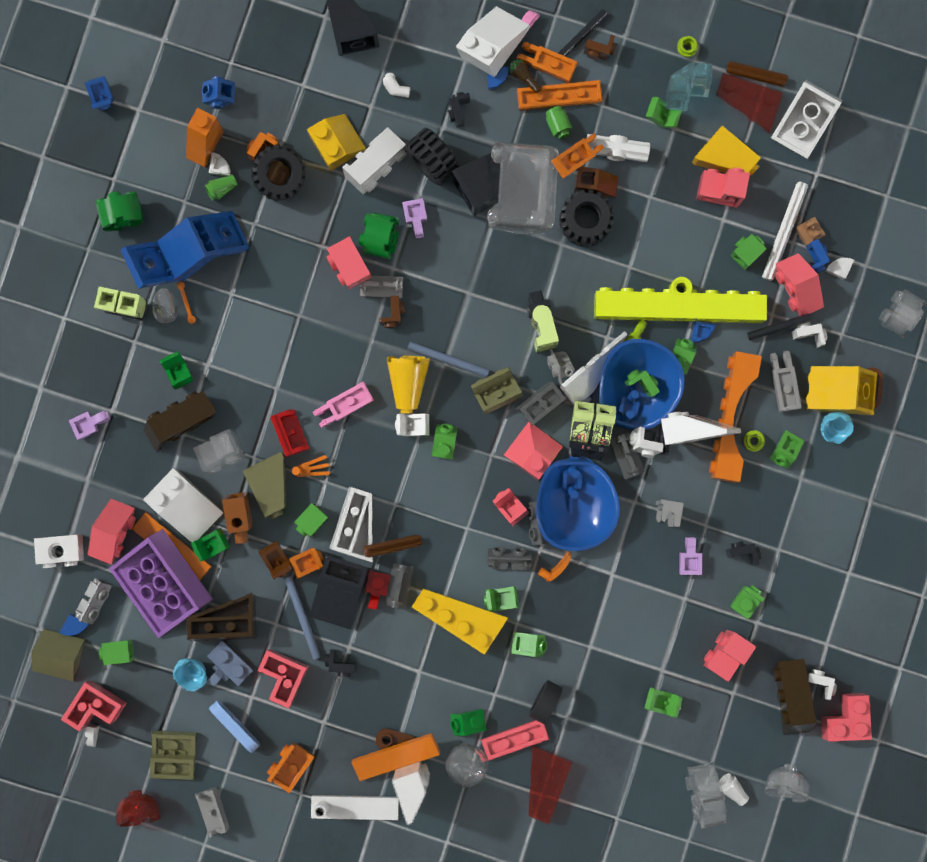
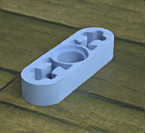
[209,700,260,753]

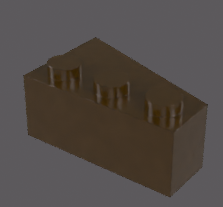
[144,390,217,452]
[187,593,256,642]
[773,659,817,735]

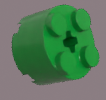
[95,191,144,232]
[359,212,400,259]

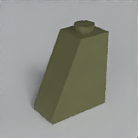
[243,452,287,519]

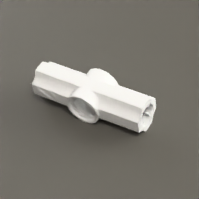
[587,134,650,162]

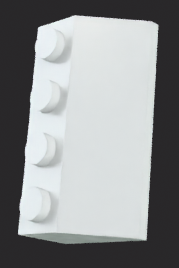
[392,761,430,825]

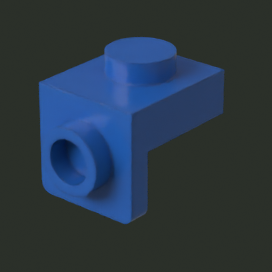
[84,75,114,111]
[806,239,830,273]

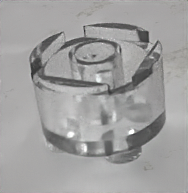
[879,289,927,339]

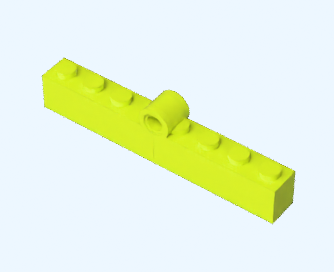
[594,277,767,323]

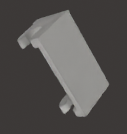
[656,499,684,527]
[195,786,230,838]

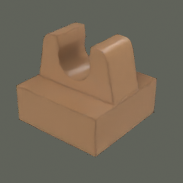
[266,160,291,186]
[795,217,825,247]

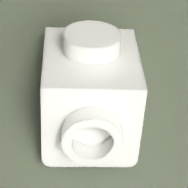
[792,322,827,348]
[395,414,429,437]
[629,427,663,458]
[807,669,837,700]

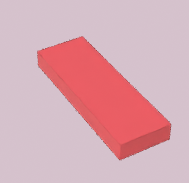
[481,720,549,761]

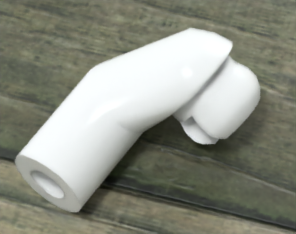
[383,73,410,98]

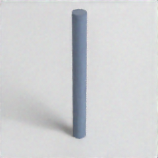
[407,341,490,378]
[284,576,321,660]

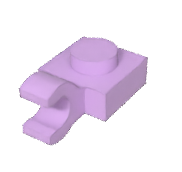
[402,198,427,239]
[69,411,111,440]
[679,537,702,575]

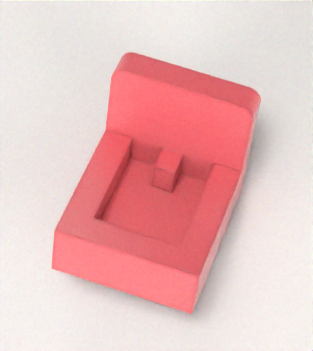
[493,488,529,527]

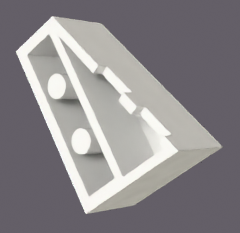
[342,127,407,195]
[330,487,373,562]

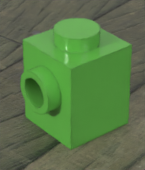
[730,234,767,270]

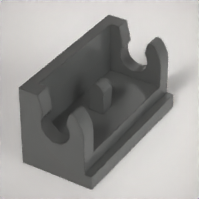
[516,381,566,425]

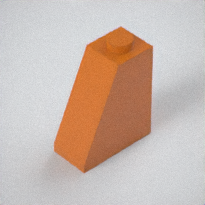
[186,108,224,168]

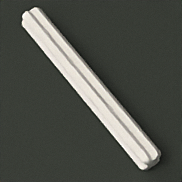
[762,182,808,281]

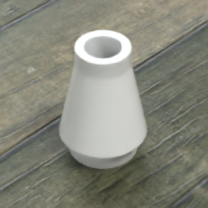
[717,773,749,806]

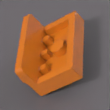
[267,742,315,794]

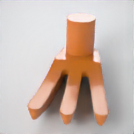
[292,455,330,477]
[538,551,571,582]

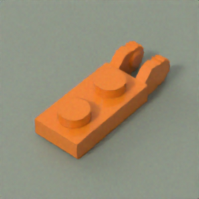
[516,42,578,83]
[551,133,604,179]

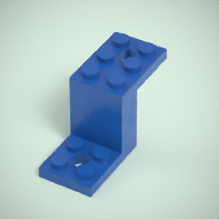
[120,211,250,289]

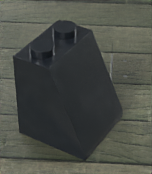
[326,0,380,56]
[452,151,519,216]

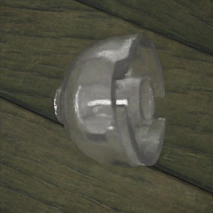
[445,743,488,788]
[765,764,809,803]

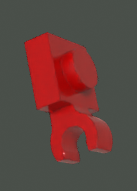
[365,571,390,610]

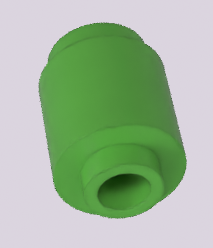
[545,106,573,139]

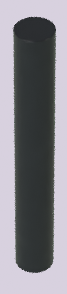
[558,9,608,57]
[747,313,811,341]

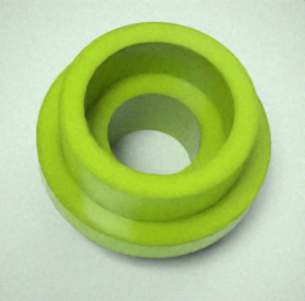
[677,36,698,57]
[743,430,765,452]

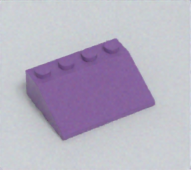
[109,529,213,638]

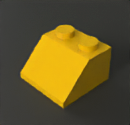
[307,114,366,171]

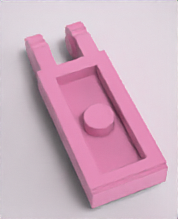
[313,381,374,428]

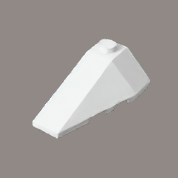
[559,331,627,406]

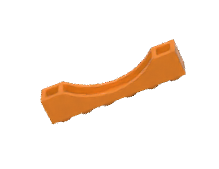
[709,351,762,483]

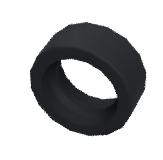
[529,680,563,724]

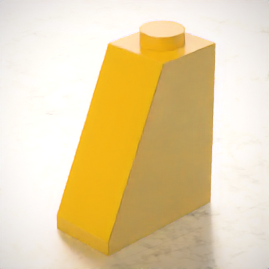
[692,126,761,176]

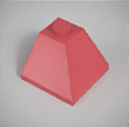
[504,422,563,481]

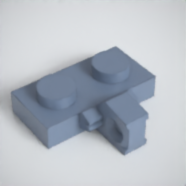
[207,640,254,686]

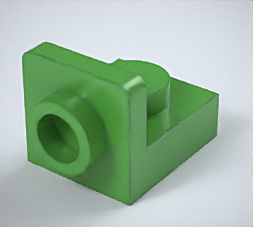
[769,430,804,468]
[729,585,765,620]
[511,632,547,657]

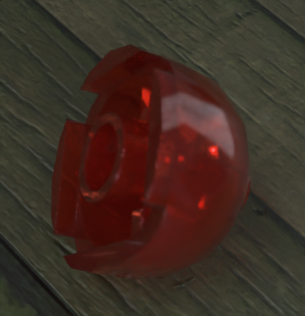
[115,790,161,827]

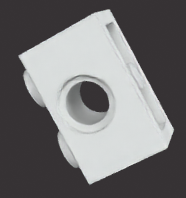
[34,535,84,568]

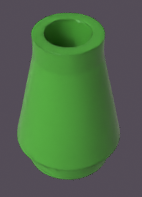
[204,175,238,201]

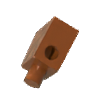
[222,492,252,544]

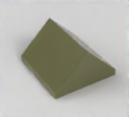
[32,629,86,682]

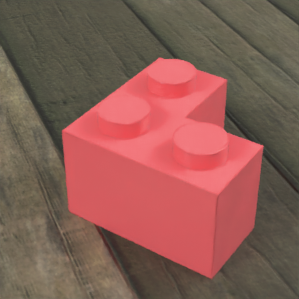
[696,168,750,208]
[326,236,372,290]
[775,253,824,316]
[88,499,136,565]
[703,630,756,682]
[258,649,309,708]
[61,680,127,731]
[821,693,872,742]

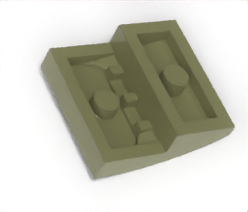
[150,731,197,780]

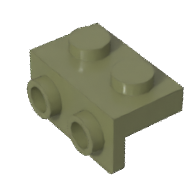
[471,367,523,415]

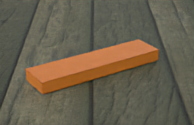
[517,80,603,111]
[132,512,212,581]
[351,733,440,781]

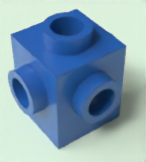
[202,77,235,109]

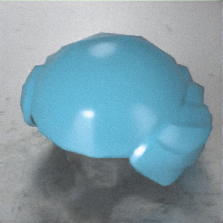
[820,411,854,444]
[173,658,207,692]

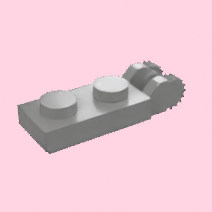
[770,351,801,412]

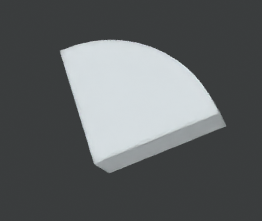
[209,152,231,176]
[825,258,854,280]
[85,724,100,747]

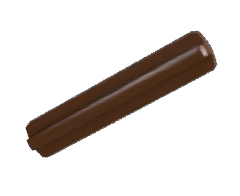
[726,61,788,87]
[363,535,422,558]

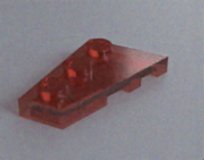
[716,73,783,134]
[528,746,573,825]

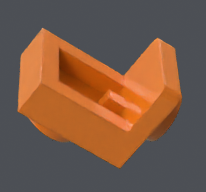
[247,132,280,161]
[289,548,324,578]

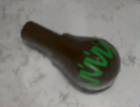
[509,59,541,93]

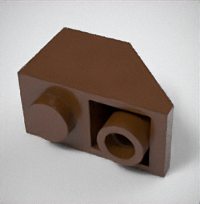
[574,167,618,198]

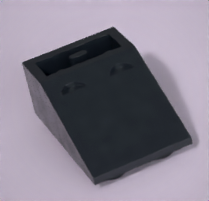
[310,555,370,629]

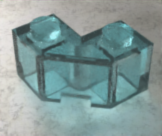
[666,62,712,111]

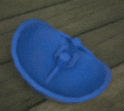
[599,339,685,430]
[536,459,620,551]

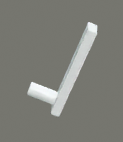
[311,795,399,820]

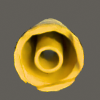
[387,356,430,413]

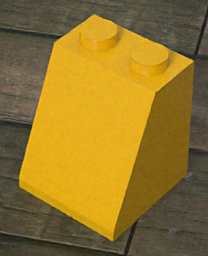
[806,366,877,415]

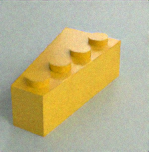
[412,588,508,655]

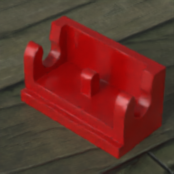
[270,409,309,457]

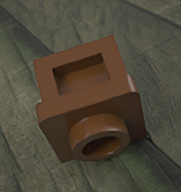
[583,34,617,61]
[379,295,405,328]
[259,541,292,579]

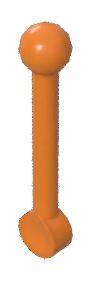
[177,282,196,324]

